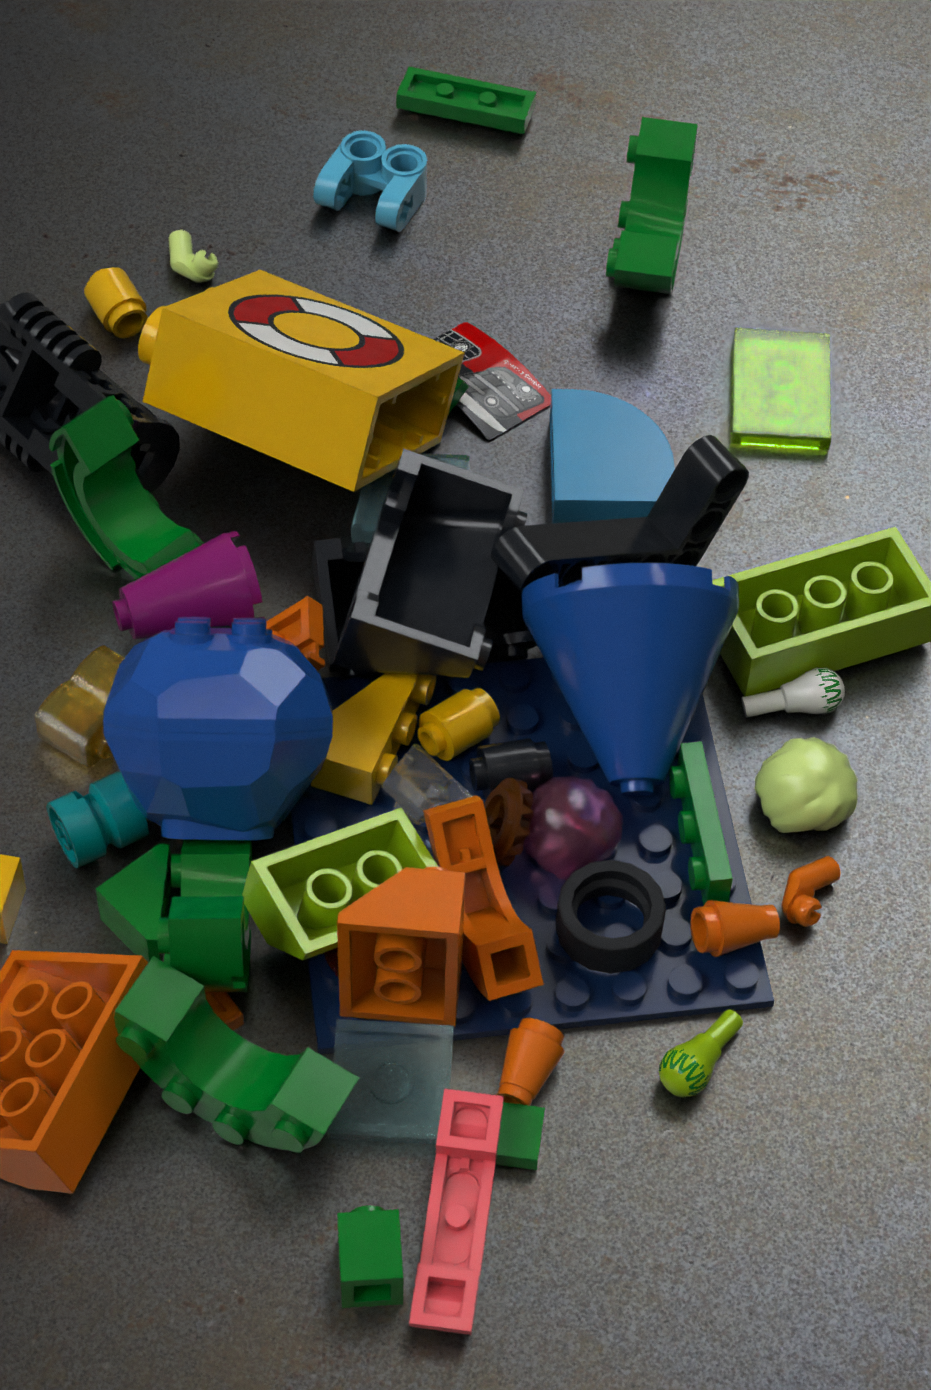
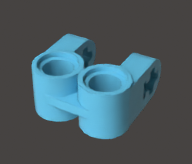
[313,130,427,232]

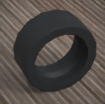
[556,860,666,974]

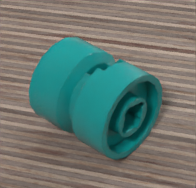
[46,771,149,869]

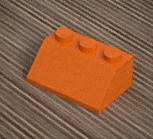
[337,866,465,1027]

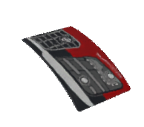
[433,322,551,440]

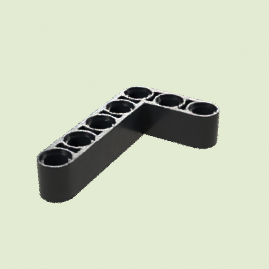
[491,435,749,592]

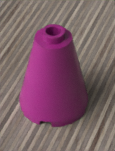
[112,531,265,639]

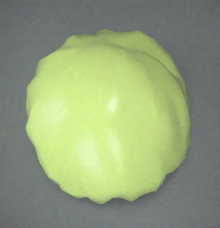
[754,737,858,833]

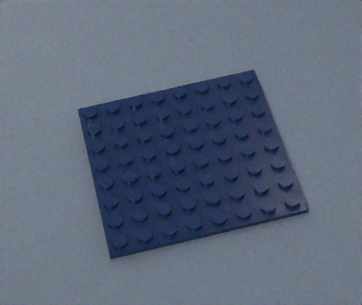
[290,657,774,1055]

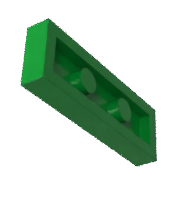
[396,66,536,134]
[669,741,733,905]

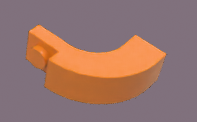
[423,795,544,1001]

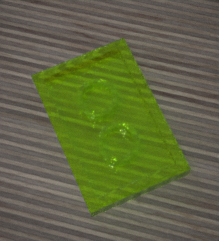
[732,327,831,450]

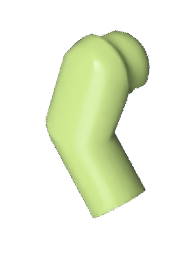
[168,230,218,283]

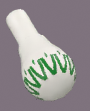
[741,668,845,718]

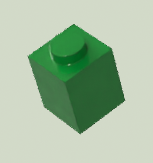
[337,1205,404,1308]

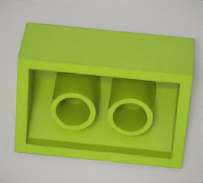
[242,807,438,960]

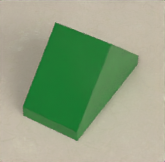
[96,844,172,963]

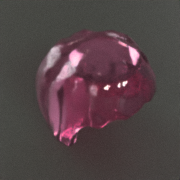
[523,776,623,880]

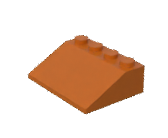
[0,950,148,1194]

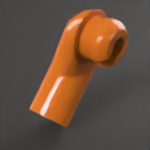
[782,856,841,927]

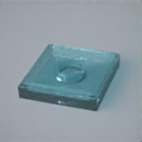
[328,1019,454,1145]

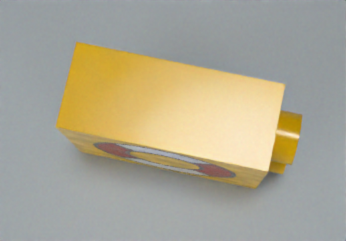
[138,270,465,492]

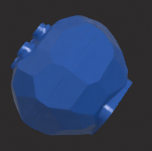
[103,617,333,840]

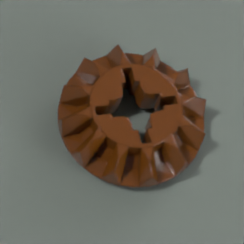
[484,778,535,867]

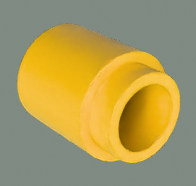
[84,267,148,338]
[417,688,500,761]

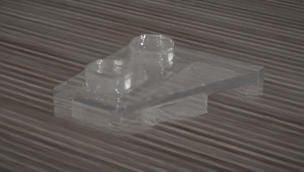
[381,744,473,825]

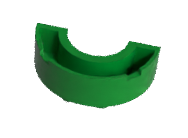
[606,117,698,294]
[49,395,204,583]
[157,839,252,992]
[114,956,359,1152]

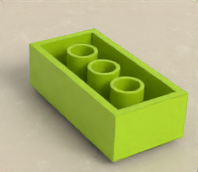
[712,526,931,697]

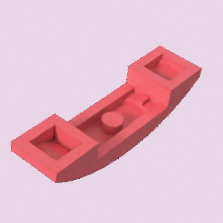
[409,1089,504,1335]

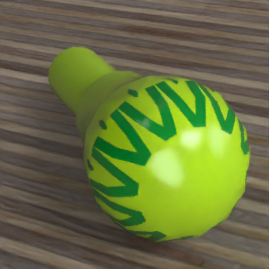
[659,1009,743,1098]

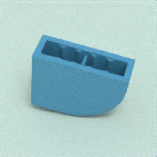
[549,389,675,523]

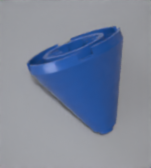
[522,563,739,797]

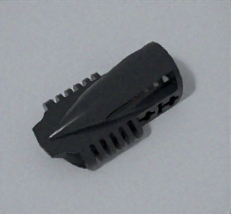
[0,292,180,494]

